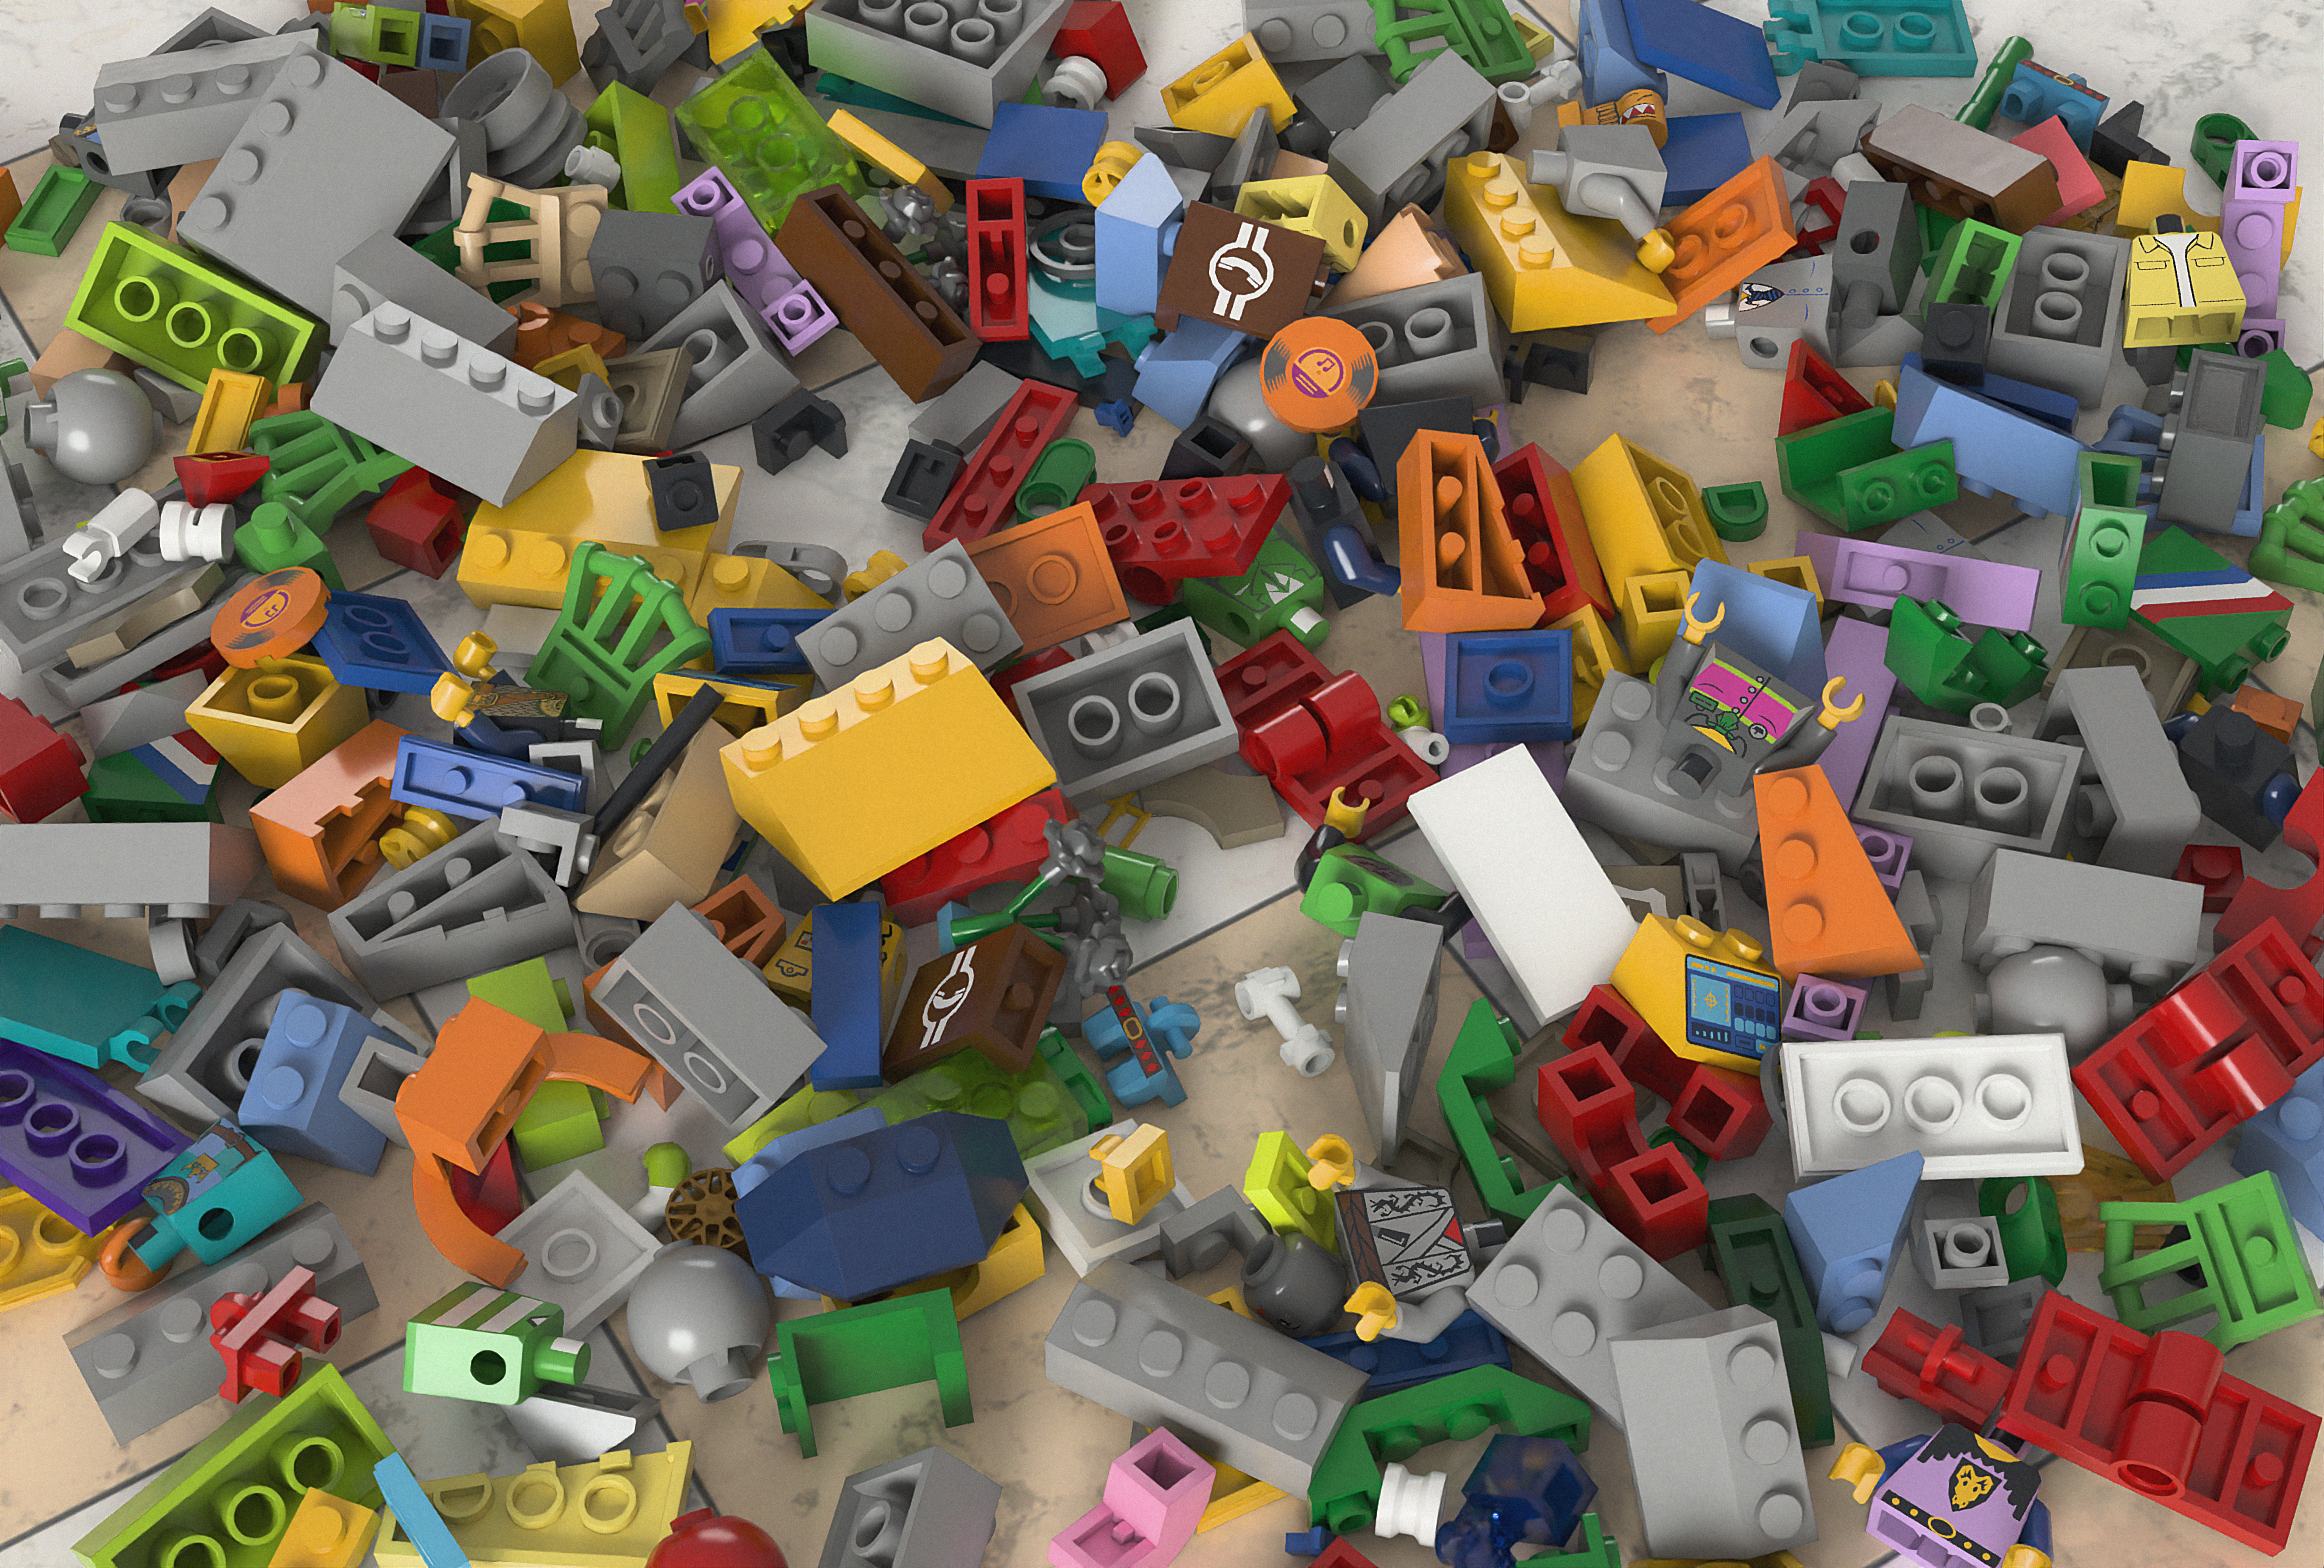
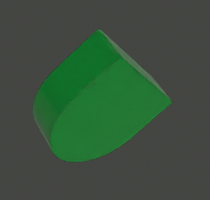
[1701,481,1769,542]

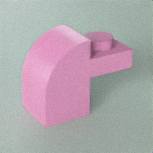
[1047,1426,1217,1568]

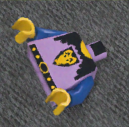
[1827,1419,2054,1568]

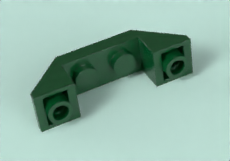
[1697,1193,1835,1451]

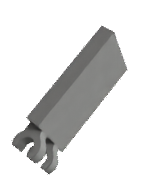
[39,566,264,710]

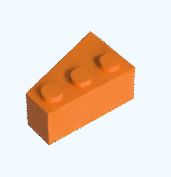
[248,718,422,913]
[1753,764,1926,990]

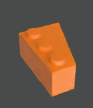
[1397,429,1546,634]
[582,873,786,1113]

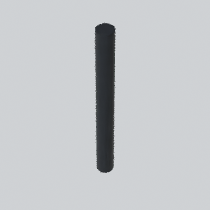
[547,682,725,893]

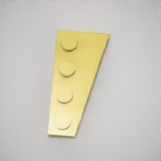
[373,1439,696,1568]

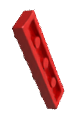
[922,378,1079,553]

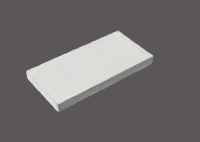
[1406,743,1639,1027]
[1779,1033,2085,1185]

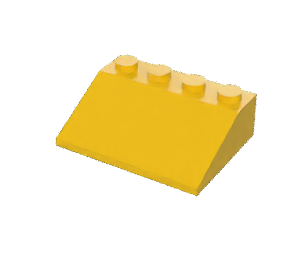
[1443,151,1678,333]
[456,448,744,632]
[719,636,1057,902]

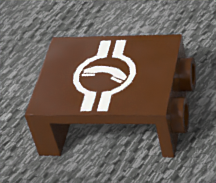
[1154,199,1332,341]
[883,922,1068,1110]

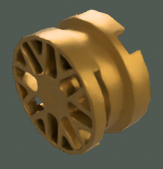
[665,1167,754,1268]

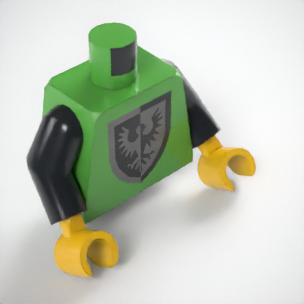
[1294,786,1474,947]

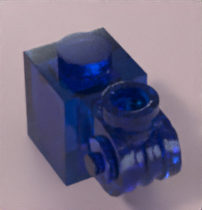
[1435,1434,1599,1568]

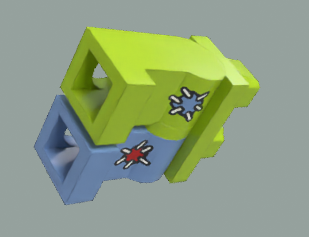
[328,2,471,73]

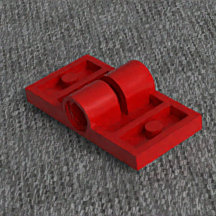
[1074,474,1293,606]
[1213,628,1441,845]
[2069,915,2324,1187]
[1995,1289,2323,1557]

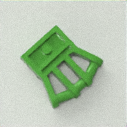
[1367,0,1537,86]
[248,409,416,538]
[2248,475,2324,594]
[523,540,713,751]
[2097,1170,2324,1355]

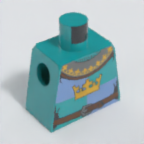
[126,1117,305,1273]

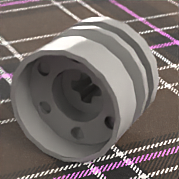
[439,47,588,190]

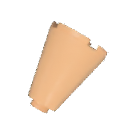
[1316,202,1469,310]

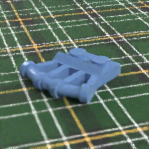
[2092,404,2265,538]

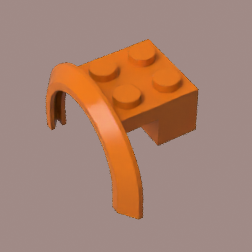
[393,995,653,1290]

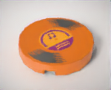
[1259,316,1379,435]
[211,566,331,669]

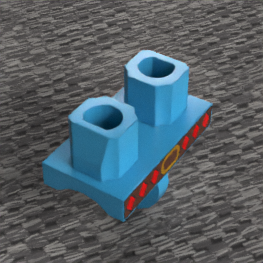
[1999,58,2110,151]
[1081,983,1201,1110]

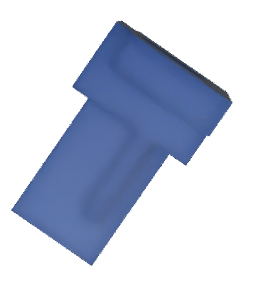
[1093,399,1134,437]
[1285,1526,1336,1559]

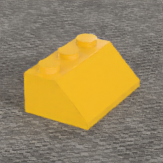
[1569,432,1731,614]

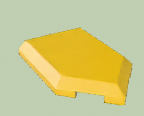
[0,1185,132,1313]

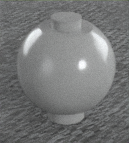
[1208,357,1323,476]
[24,368,163,485]
[1973,944,2133,1070]
[627,1239,770,1404]

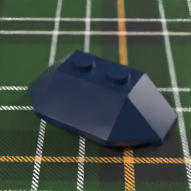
[734,1110,1030,1303]

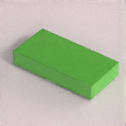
[4,164,105,257]

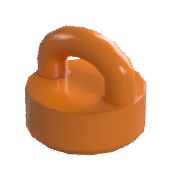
[97,1216,173,1292]

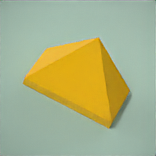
[1542,604,1639,735]

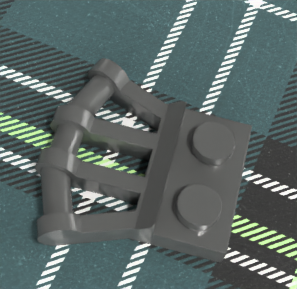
[580,0,695,98]

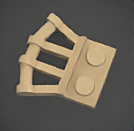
[453,172,608,318]

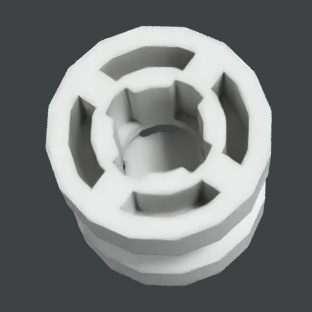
[160,501,236,564]

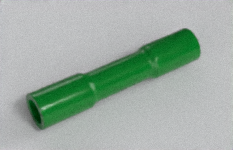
[1954,36,2034,133]

